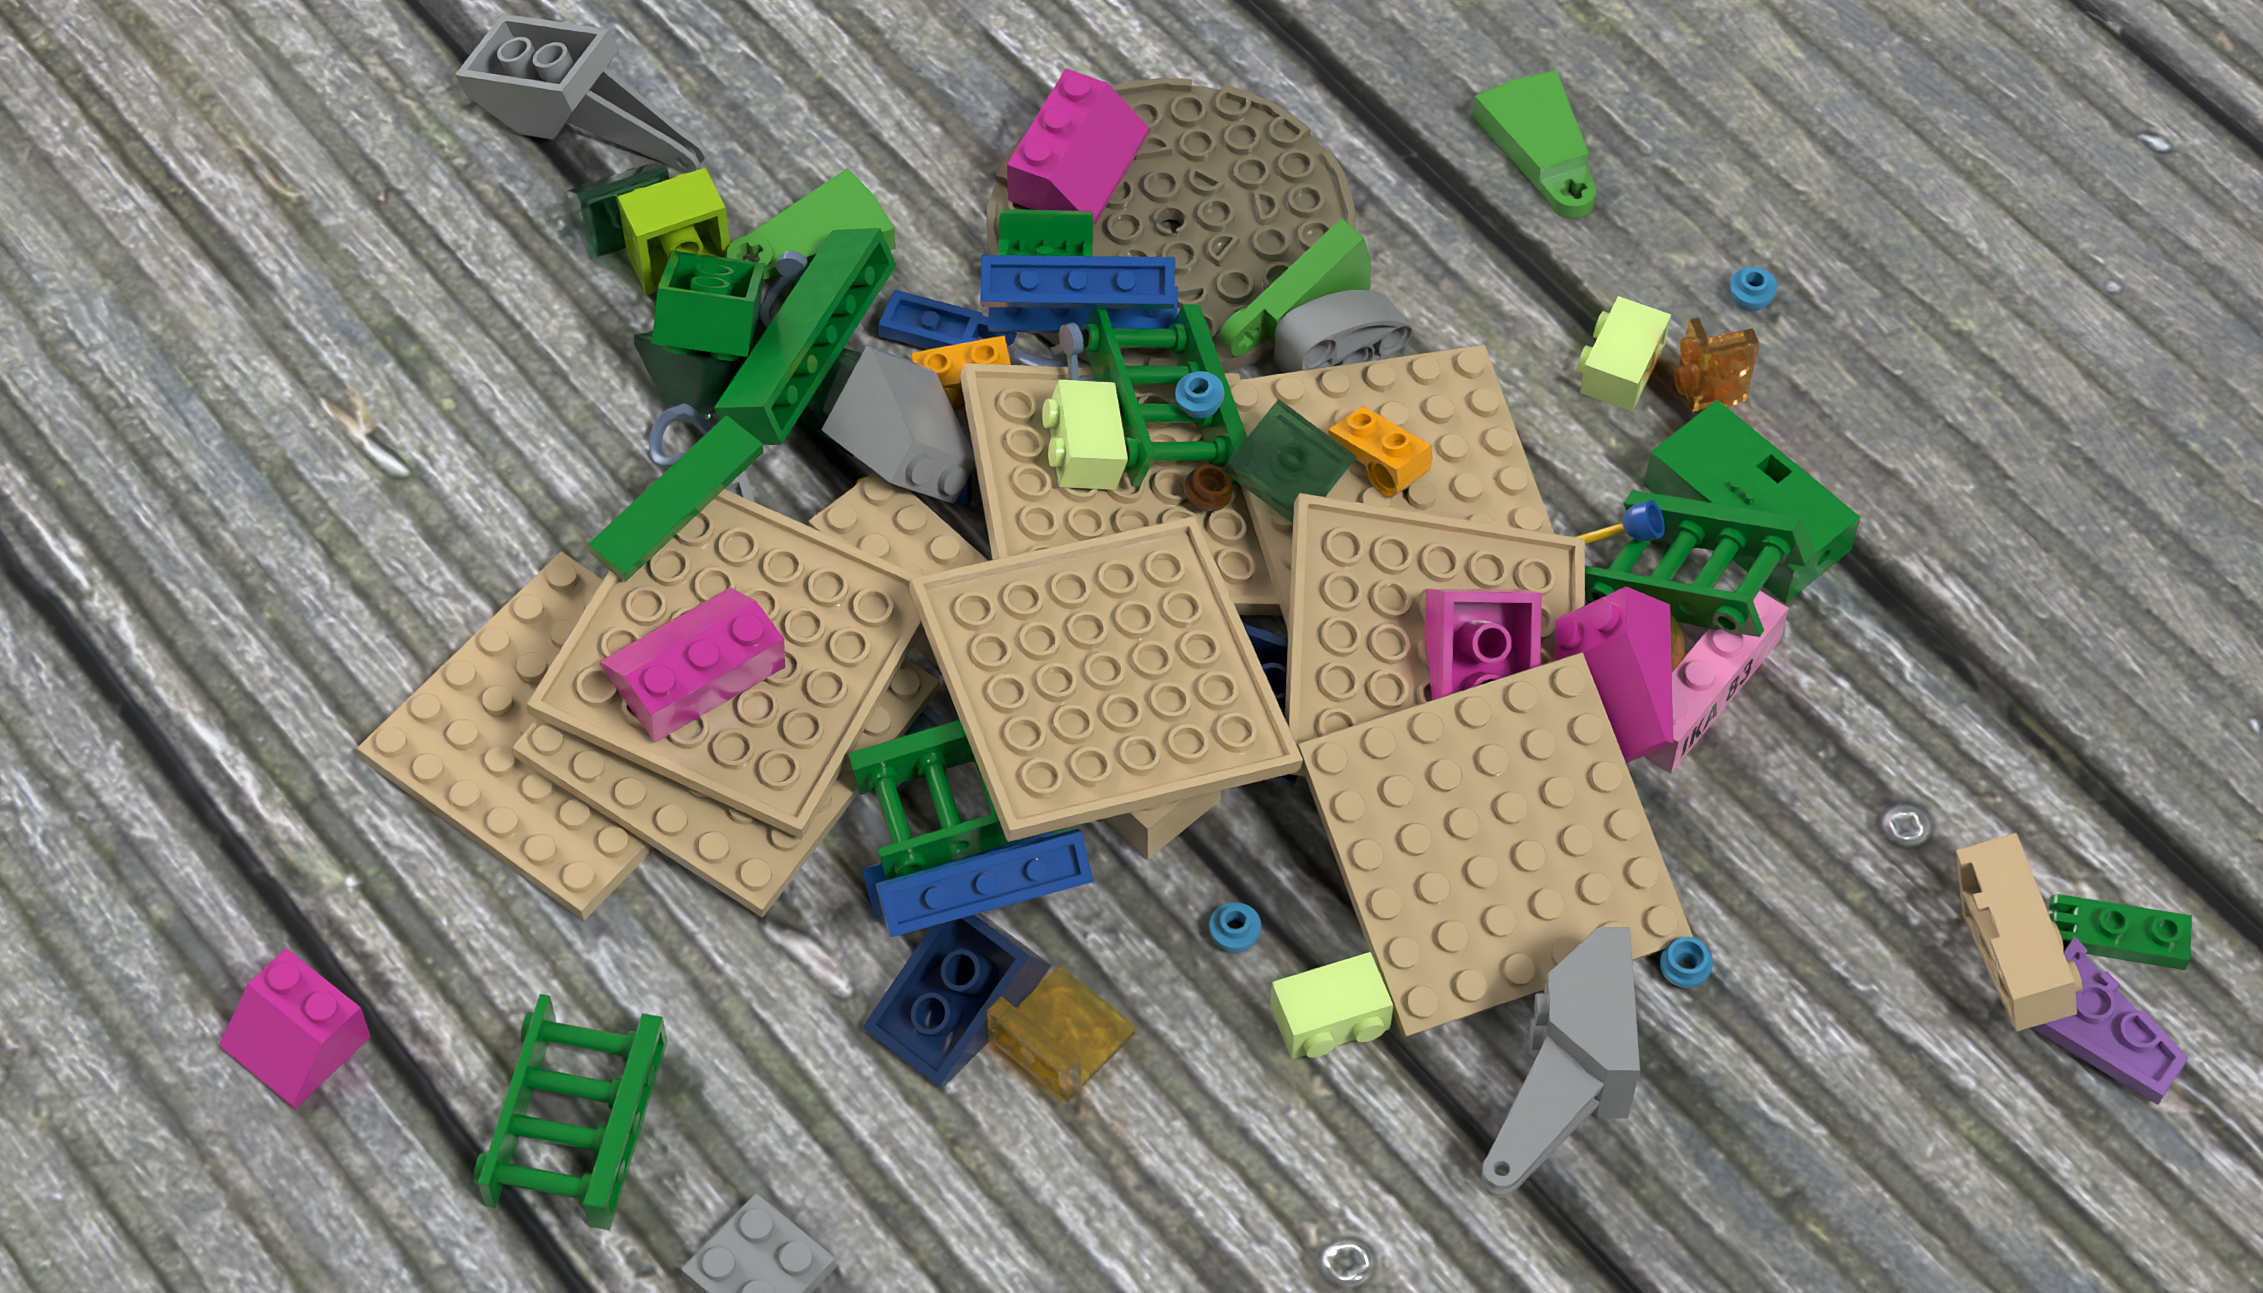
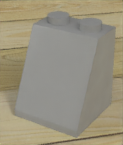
[822,345,976,504]

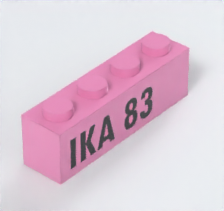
[1644,591,1789,773]

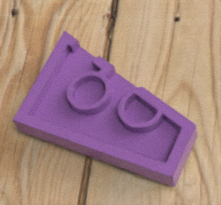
[2031,937,2188,1105]

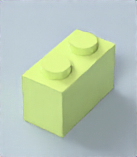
[1576,296,1671,412]
[1042,379,1128,490]
[1270,952,1393,1060]

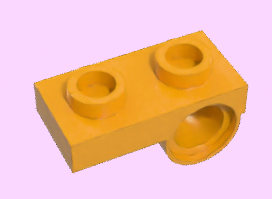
[911,335,1011,410]
[1328,406,1433,498]

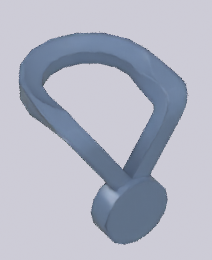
[760,251,808,332]
[1051,323,1096,382]
[649,404,712,467]

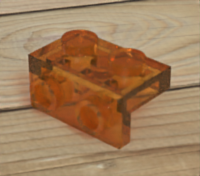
[1674,317,1759,412]

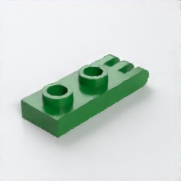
[2049,894,2192,970]

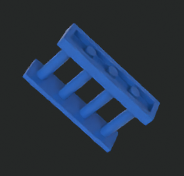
[980,255,1178,333]
[862,828,1094,937]

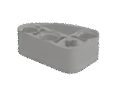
[1274,290,1413,374]

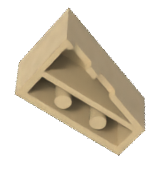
[1956,832,2083,1032]

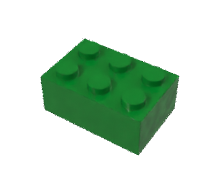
[652,250,766,361]

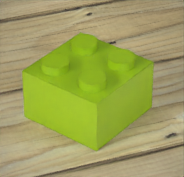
[617,167,730,295]

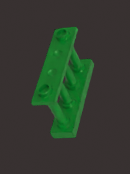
[1080,304,1254,486]
[1585,490,1814,637]
[848,720,1073,880]
[474,994,668,1231]

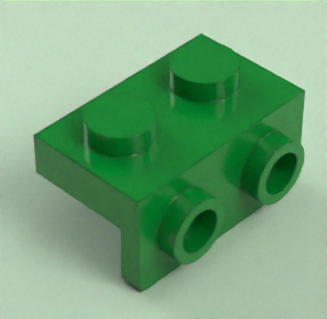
[998,209,1093,256]

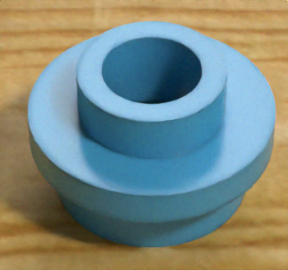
[1730,267,1777,311]
[1175,371,1224,418]
[1209,902,1261,953]
[1660,937,1713,988]

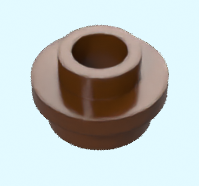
[1184,464,1233,511]

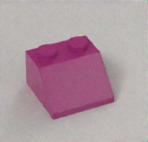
[219,948,371,1110]

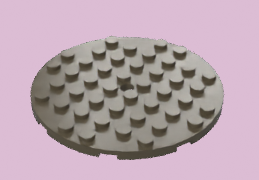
[986,78,1356,372]

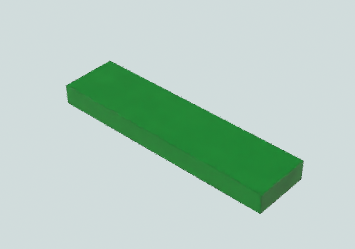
[588,415,764,582]

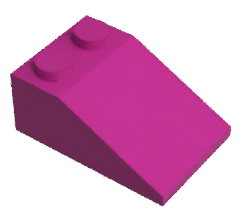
[1555,587,1674,763]
[1425,589,1542,700]

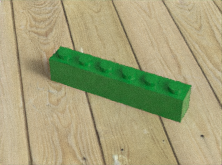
[714,228,896,445]

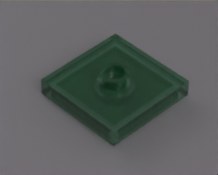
[1222,399,1356,523]

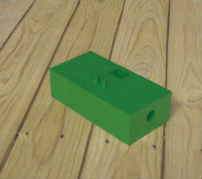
[1644,399,1861,604]

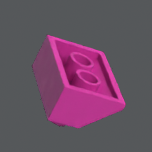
[1007,68,1149,228]
[600,587,786,743]

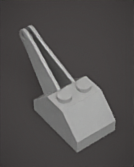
[455,14,707,173]
[1481,927,1640,1198]

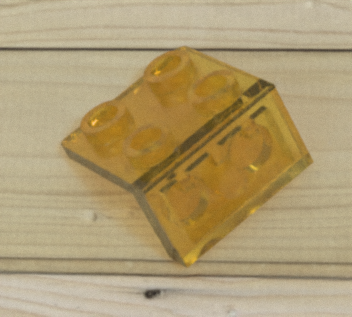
[987,967,1135,1103]

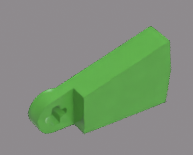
[1473,70,1596,219]
[726,168,896,284]
[1219,218,1371,356]

